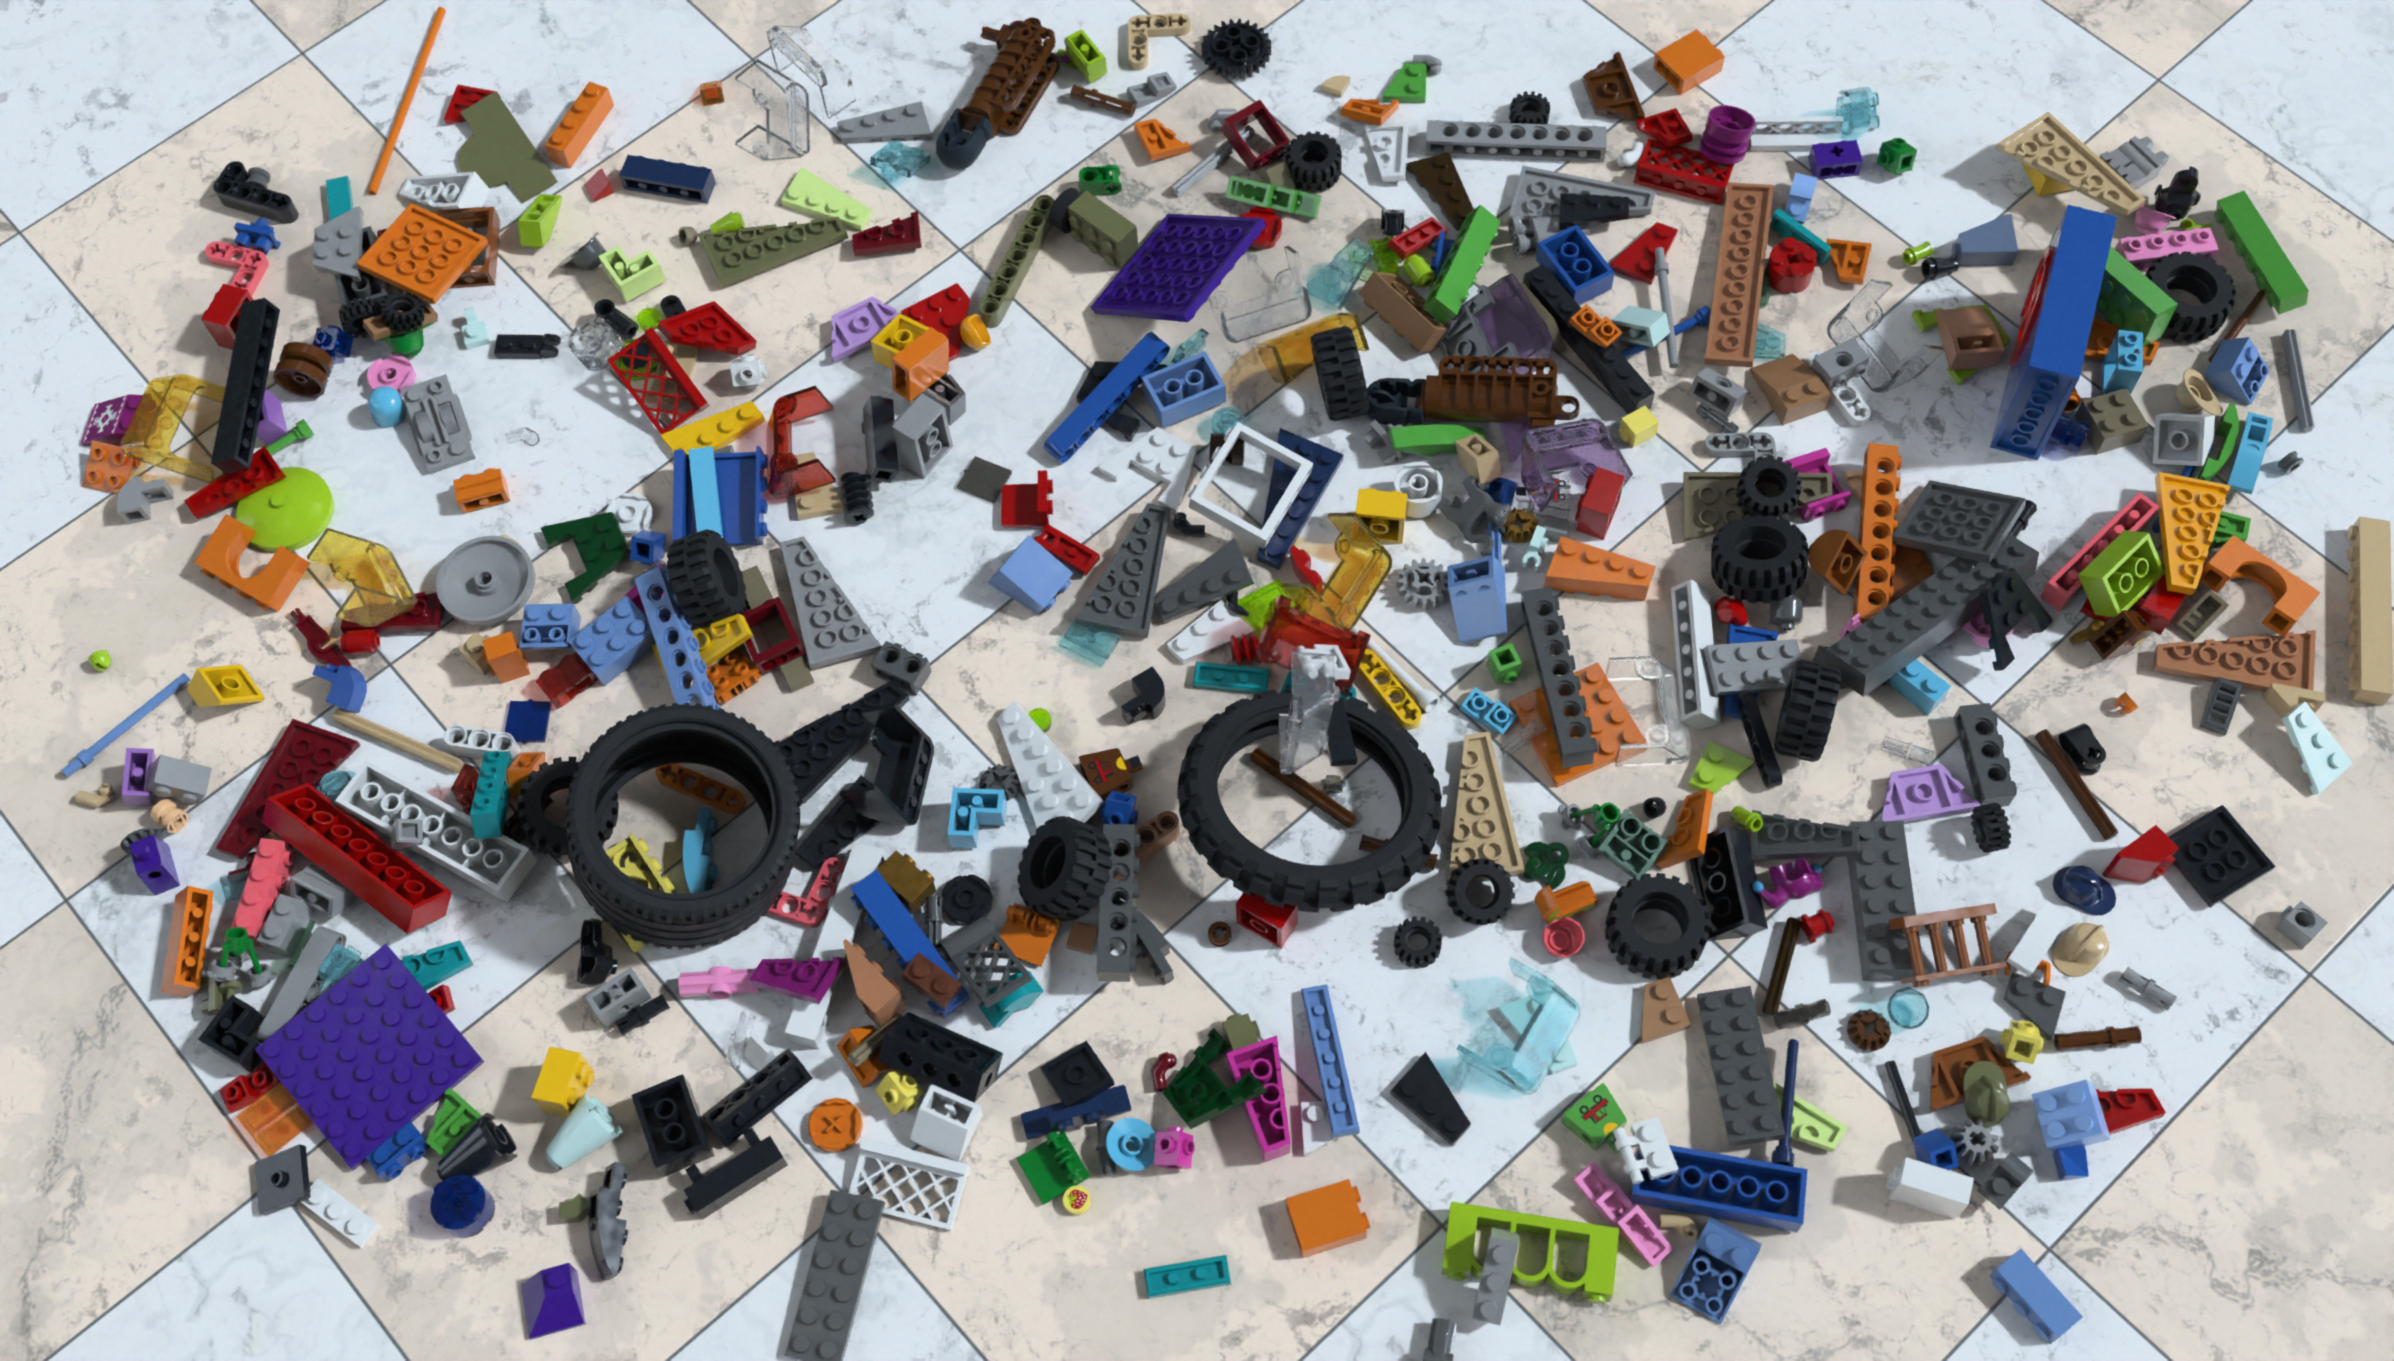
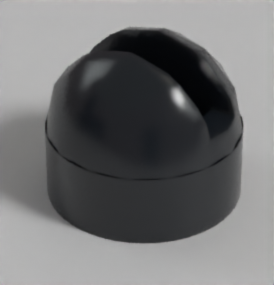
[1643,797,1667,818]

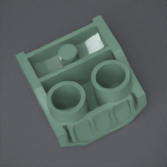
[1597,809,1668,881]

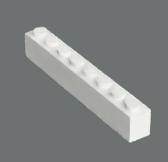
[783,842,887,1049]

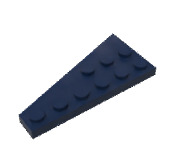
[1257,428,1344,570]

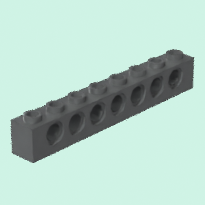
[1521,587,1598,768]

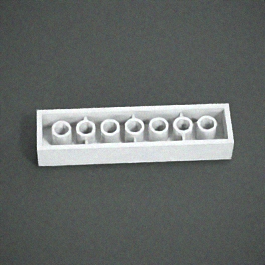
[335,760,537,902]

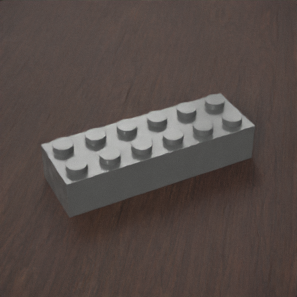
[1847,821,1924,981]

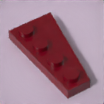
[340,592,445,634]

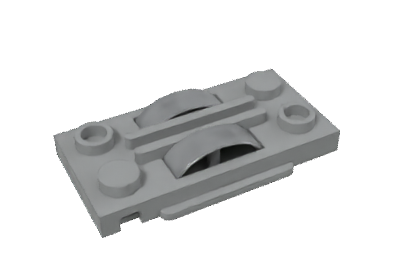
[401,374,476,474]

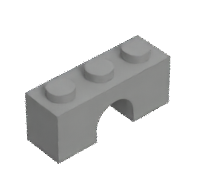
[1472,1228,1520,1326]

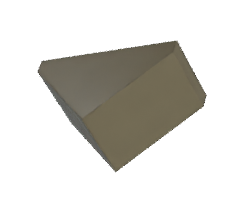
[1256,160,1296,189]

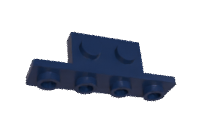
[1021,1085,1131,1140]

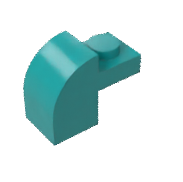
[979,971,1044,1028]

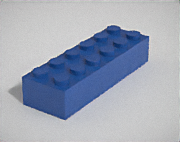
[1629,1145,1808,1233]

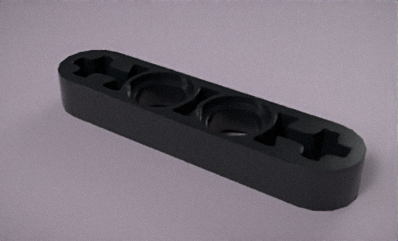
[1736,692,1783,788]

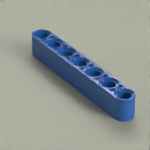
[1043,332,1170,464]

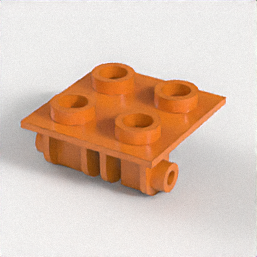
[82,440,141,494]
[706,649,761,704]
[993,903,1062,967]

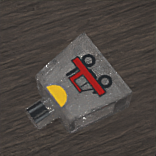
[1515,470,1571,520]

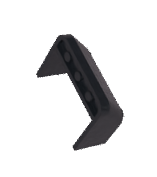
[839,703,934,826]

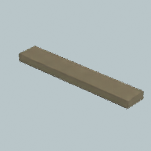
[742,565,814,693]

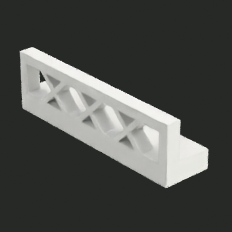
[1749,116,1844,152]

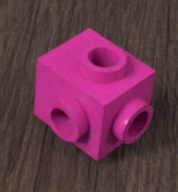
[1153,1127,1195,1169]

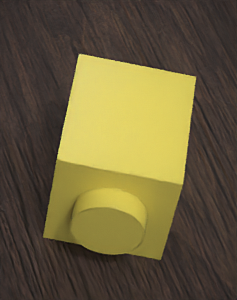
[1619,406,1659,448]

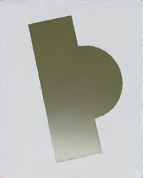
[458,91,558,203]

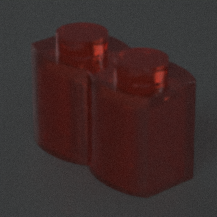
[536,652,598,709]

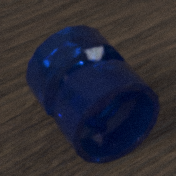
[2047,413,2091,454]

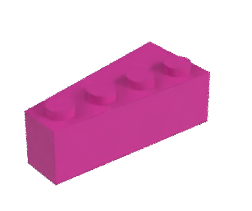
[1226,1036,1291,1163]

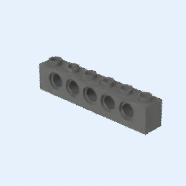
[1096,824,1141,982]

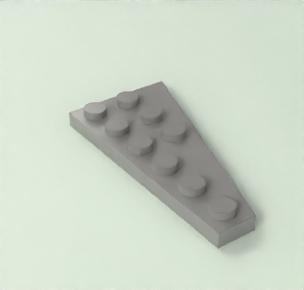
[1508,166,1656,222]
[780,536,882,669]

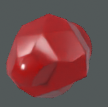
[1714,596,1748,626]

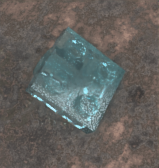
[870,141,931,183]

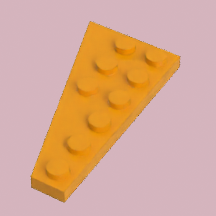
[2155,472,2231,595]

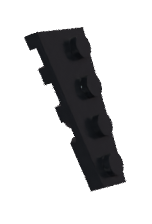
[795,775,882,869]

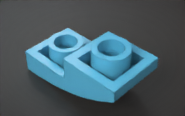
[1459,687,1517,735]

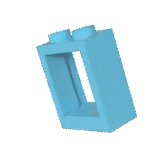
[2101,330,2143,395]

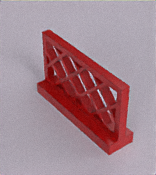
[1633,138,1734,206]
[607,327,710,434]

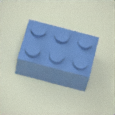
[1142,351,1226,428]
[568,596,656,686]

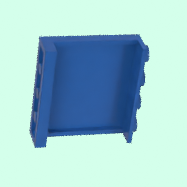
[672,446,768,546]

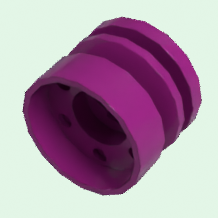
[1699,105,1755,164]

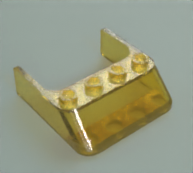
[121,374,226,483]

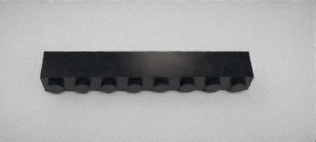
[1523,264,1655,414]
[211,298,280,474]

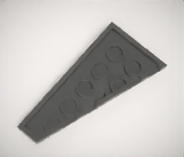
[1075,503,1171,639]

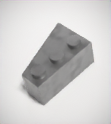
[912,373,966,426]

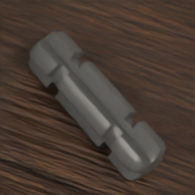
[1696,403,1739,433]

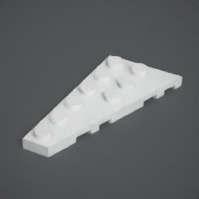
[997,701,1105,828]

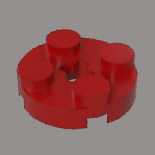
[1239,206,1282,249]

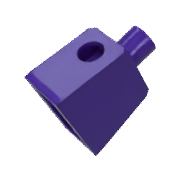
[129,835,180,896]

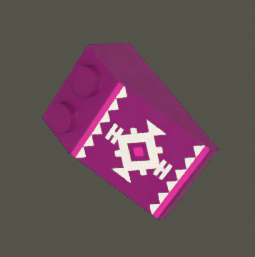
[81,394,163,450]

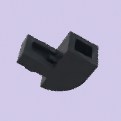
[1121,666,1166,724]

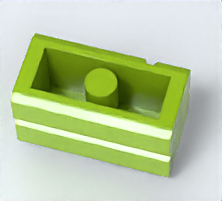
[1064,29,1107,83]

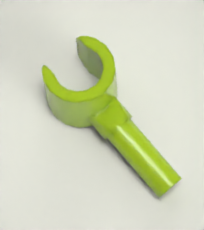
[2179,218,2212,231]

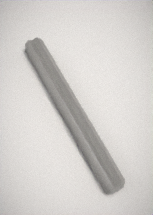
[1171,125,1255,197]
[2282,329,2315,432]

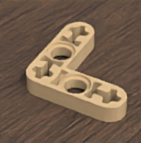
[1128,14,1191,71]

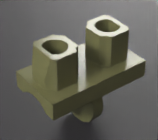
[201,970,243,1016]

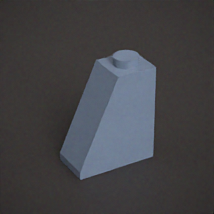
[1951,214,2018,266]

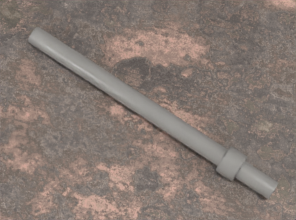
[1654,247,1679,368]

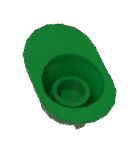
[380,322,434,358]

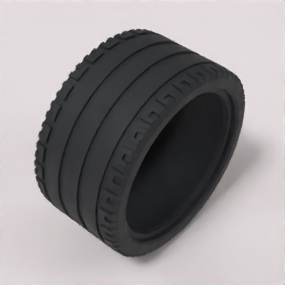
[566,703,800,949]

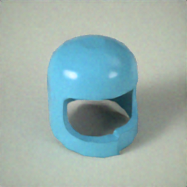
[368,386,407,427]

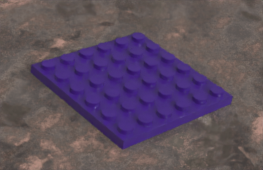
[1091,214,1266,322]
[255,944,485,1170]

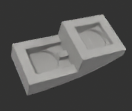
[1126,72,1177,108]

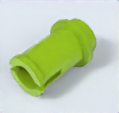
[1902,241,1934,265]
[1730,806,1763,832]

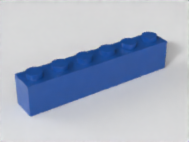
[850,869,970,1018]

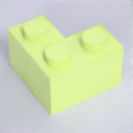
[598,246,666,302]

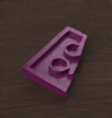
[749,957,845,1004]

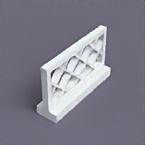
[849,1138,971,1231]

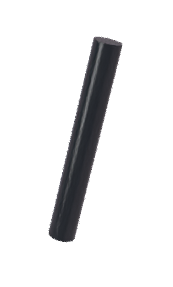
[1884,1060,1921,1142]

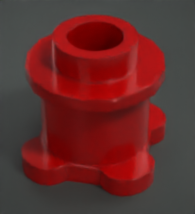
[1800,909,1834,944]

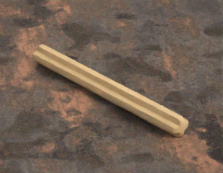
[332,708,464,773]

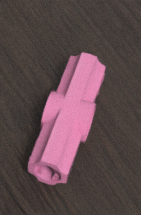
[678,966,761,999]

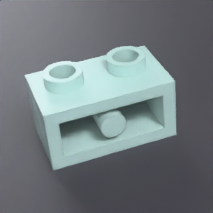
[1612,305,1670,347]

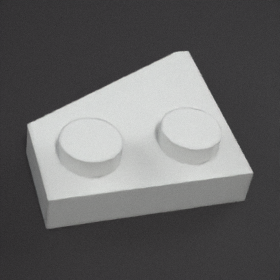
[1301,1100,1356,1156]

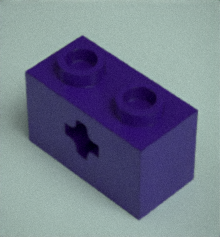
[1808,140,1863,180]

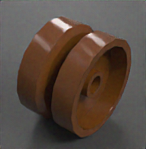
[273,342,334,398]

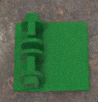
[1016,1131,1091,1205]

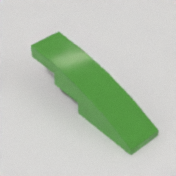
[1225,175,1322,218]
[1389,424,1486,457]

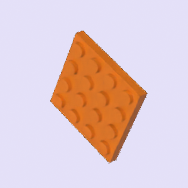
[356,203,488,305]
[1509,662,1648,787]

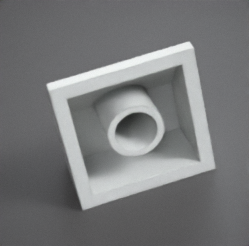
[2153,413,2215,466]

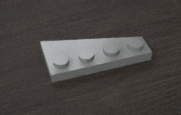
[837,101,933,144]

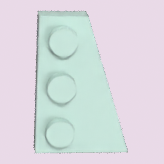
[1497,990,1578,1075]

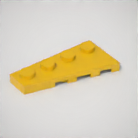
[661,401,766,455]

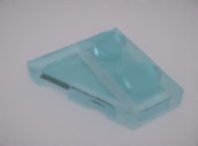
[1169,328,1209,366]

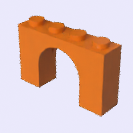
[194,514,310,612]
[2199,535,2321,638]

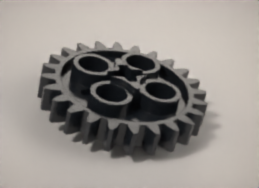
[1201,19,1271,80]

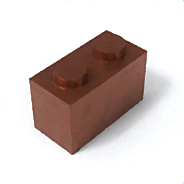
[902,952,962,1011]

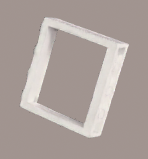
[1188,422,1313,549]

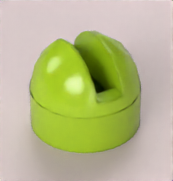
[88,650,112,671]

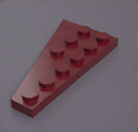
[216,719,361,860]

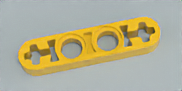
[1355,649,1422,729]

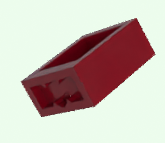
[1221,100,1291,172]
[741,596,807,675]

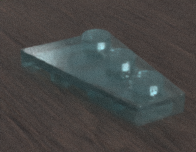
[1301,238,1375,310]

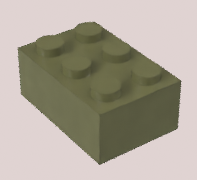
[1068,191,1139,271]

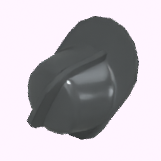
[558,232,607,270]

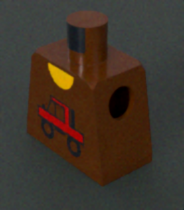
[2088,610,2153,660]
[1079,748,1143,803]

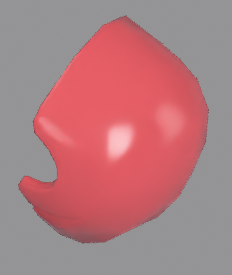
[1542,917,1584,958]

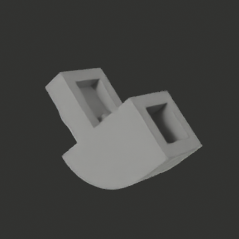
[117,476,174,525]

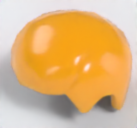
[960,314,991,350]

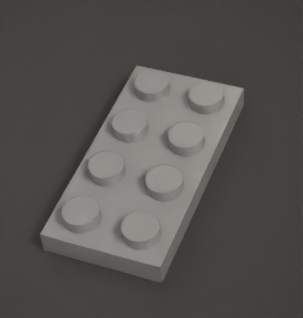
[1703,639,1802,696]

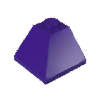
[521,1263,586,1340]

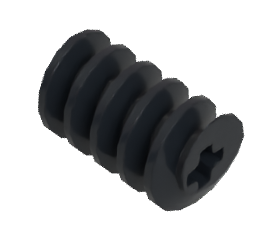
[840,472,874,525]

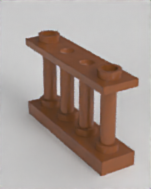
[1889,903,2008,988]

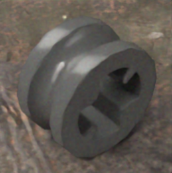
[2278,451,2304,475]

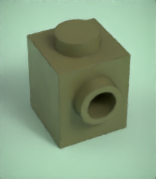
[1223,1013,1261,1051]

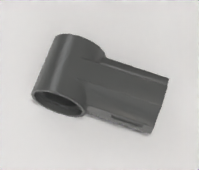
[1423,1318,1456,1361]

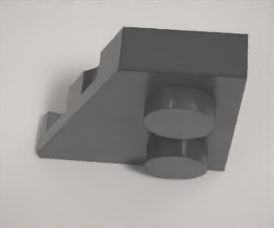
[2004,972,2066,1041]

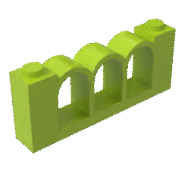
[1441,1201,1619,1304]

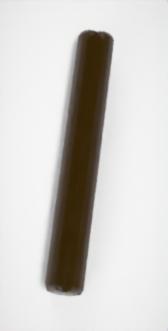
[1762,917,1801,1016]

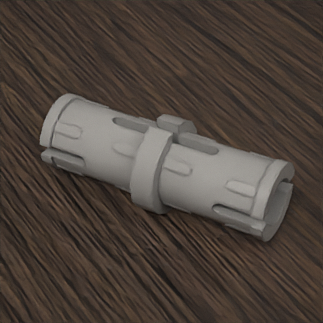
[2119,967,2177,1011]

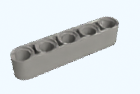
[257,926,346,1043]

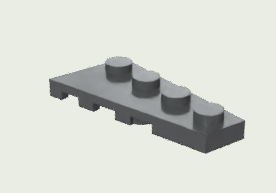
[1155,538,1255,624]
[1751,810,1859,860]

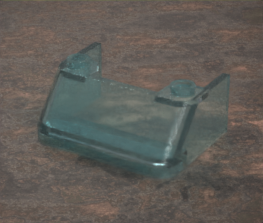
[1457,957,1581,1095]

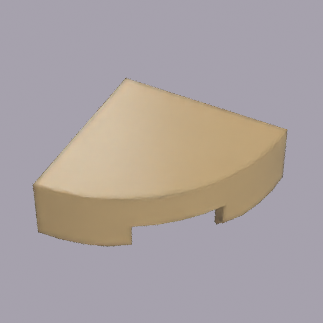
[1321,75,1351,97]

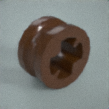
[1208,921,1232,947]

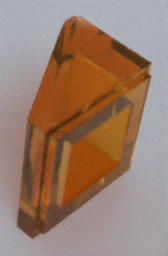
[700,80,724,106]

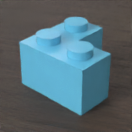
[947,788,1007,848]

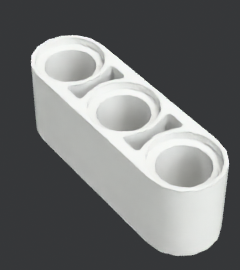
[444,725,521,762]

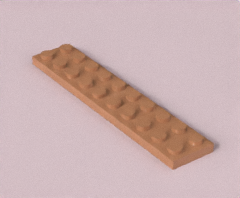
[1704,182,1774,368]

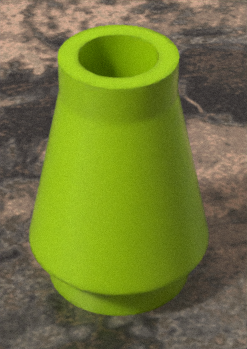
[710,211,745,235]

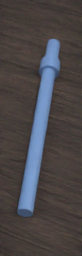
[61,673,190,777]

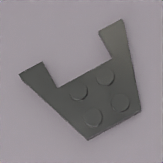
[1438,285,1520,373]

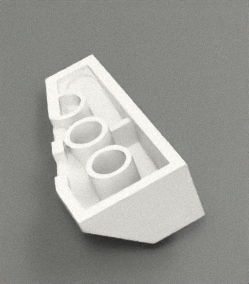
[399,172,490,210]

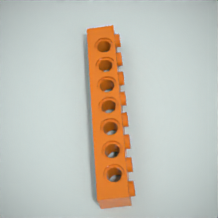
[1853,443,1902,624]

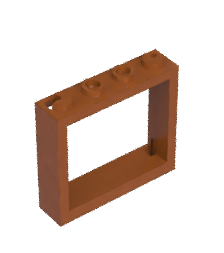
[405,207,500,292]

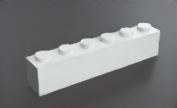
[1671,579,1720,730]

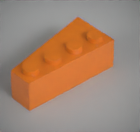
[1544,536,1656,601]

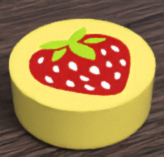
[1063,1186,1091,1215]

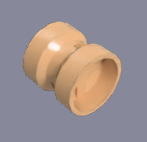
[150,799,189,833]

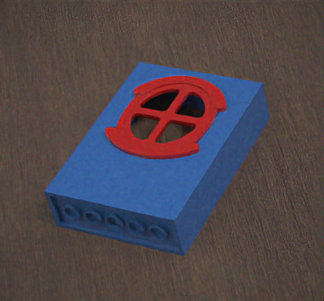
[1990,205,2117,460]

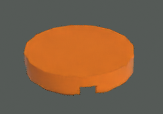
[808,1098,863,1153]

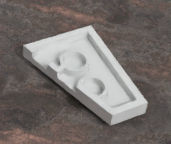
[1364,123,1409,182]
[1167,600,1255,665]

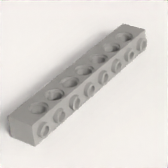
[1425,120,1606,162]

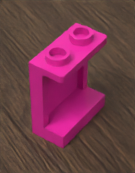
[1783,448,1852,521]

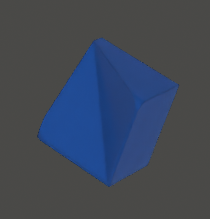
[1484,477,1518,506]
[2052,1145,2089,1181]

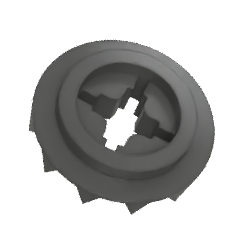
[979,763,1020,801]
[120,828,165,853]

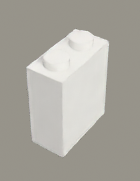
[1886,1157,1974,1220]

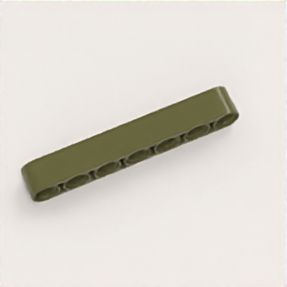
[979,195,1054,328]

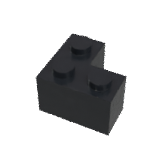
[198,995,264,1073]

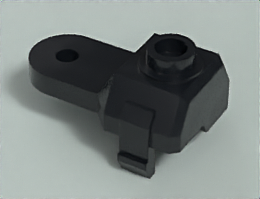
[2154,166,2201,221]
[577,918,618,985]

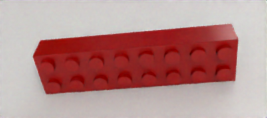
[262,783,452,934]

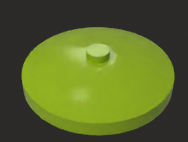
[236,467,334,553]

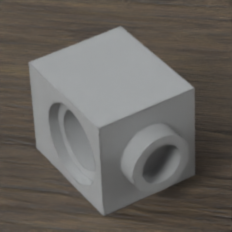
[2276,901,2328,949]

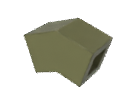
[559,1193,589,1224]

